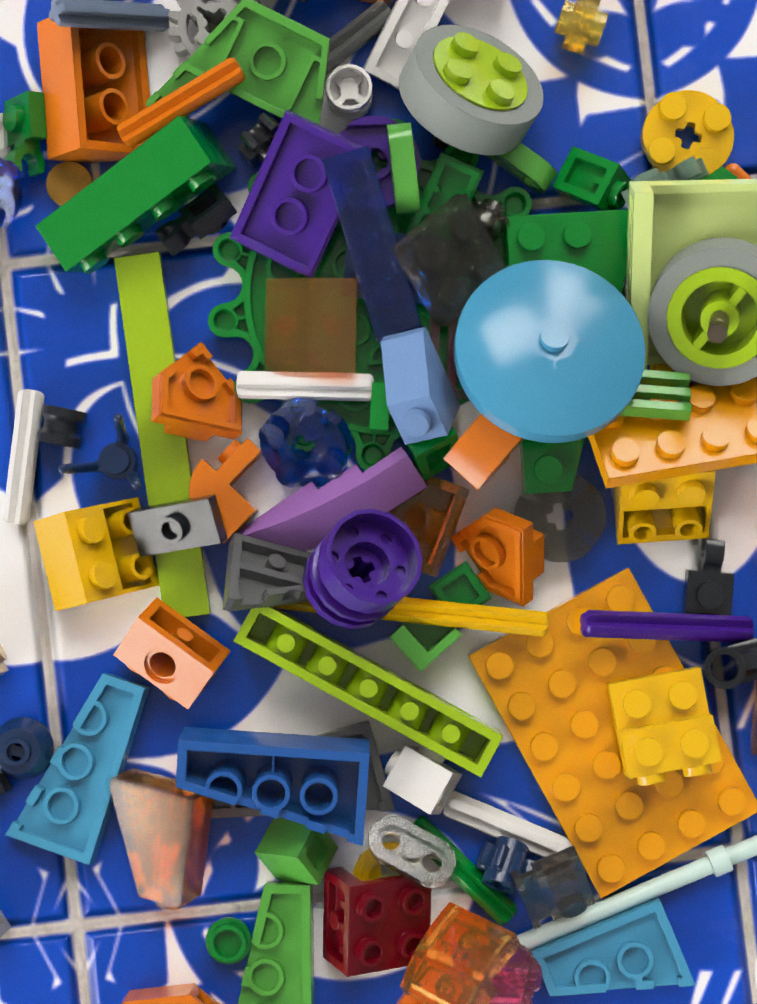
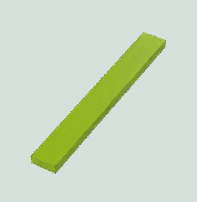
[114,252,211,617]

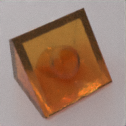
[387,476,470,577]

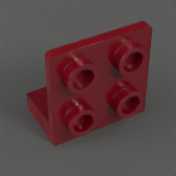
[322,866,432,977]

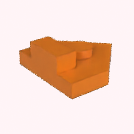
[151,342,242,442]
[450,507,544,607]

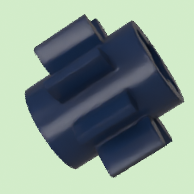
[475,836,536,894]

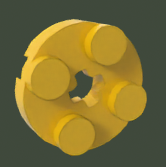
[640,90,734,175]

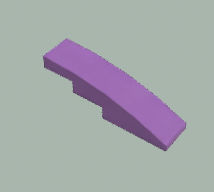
[236,447,427,551]

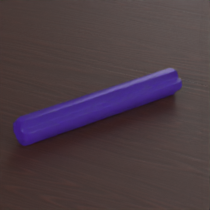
[580,610,755,642]

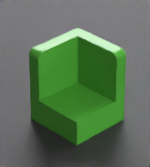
[389,622,462,672]
[255,817,339,885]

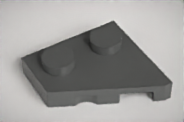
[222,532,311,612]

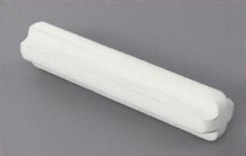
[236,371,374,401]
[3,389,44,525]
[443,791,574,865]

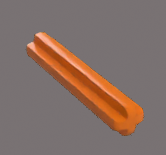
[117,57,245,147]

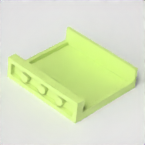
[625,179,757,370]

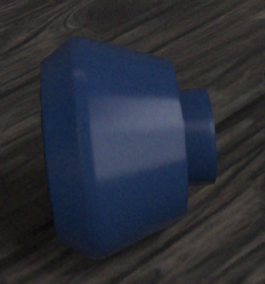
[0,717,54,780]

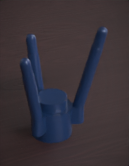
[58,413,141,490]

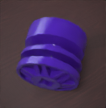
[303,509,423,629]

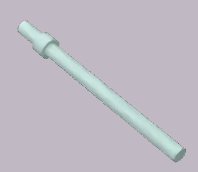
[504,835,757,958]

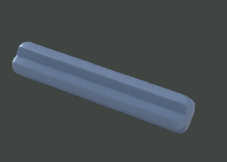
[49,0,170,32]

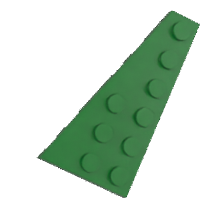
[503,209,628,495]

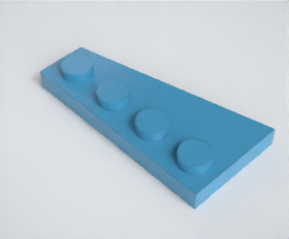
[5,673,150,865]

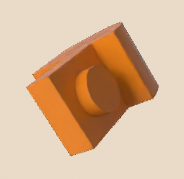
[189,438,264,544]

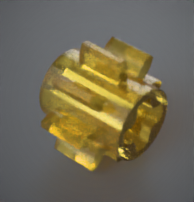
[554,0,609,55]

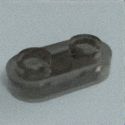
[368,815,456,888]

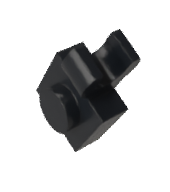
[682,539,734,615]

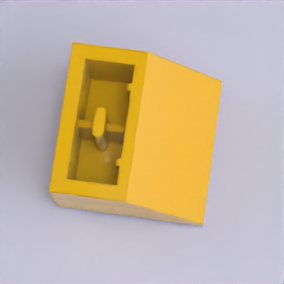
[613,470,716,545]
[33,497,160,611]

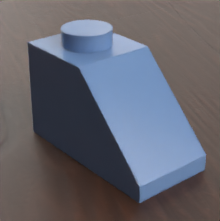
[381,326,460,445]

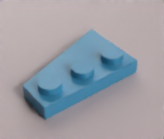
[531,897,696,997]

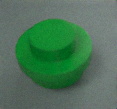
[206,917,252,964]

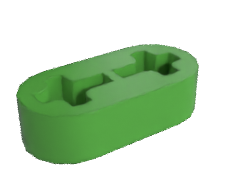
[387,122,420,214]
[485,143,558,194]

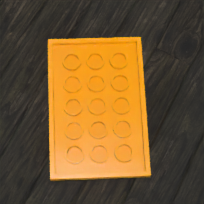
[468,568,757,899]

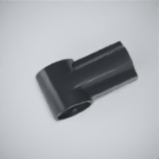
[701,637,757,689]

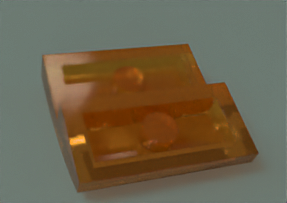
[264,278,358,373]
[400,902,521,1004]

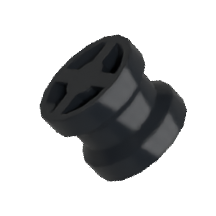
[36,404,88,449]

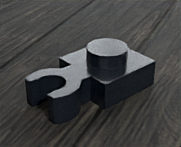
[238,113,280,170]
[155,184,237,256]

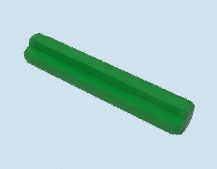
[407,816,517,925]

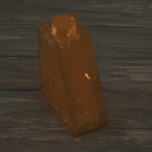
[109,768,213,910]

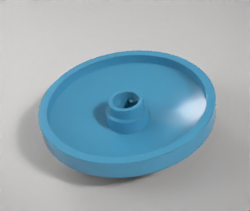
[453,260,645,443]

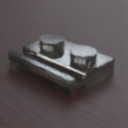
[511,845,596,929]

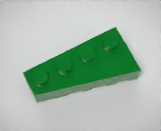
[35,115,237,274]

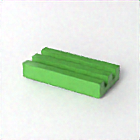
[620,369,692,421]

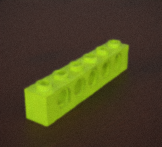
[234,606,504,777]

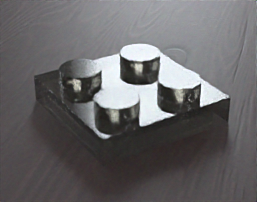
[392,193,507,326]

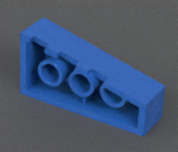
[175,727,370,846]

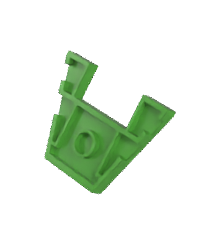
[146,0,331,125]

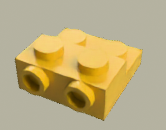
[607,666,722,785]

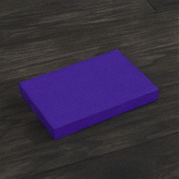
[230,110,373,279]

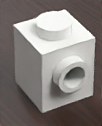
[383,745,462,815]

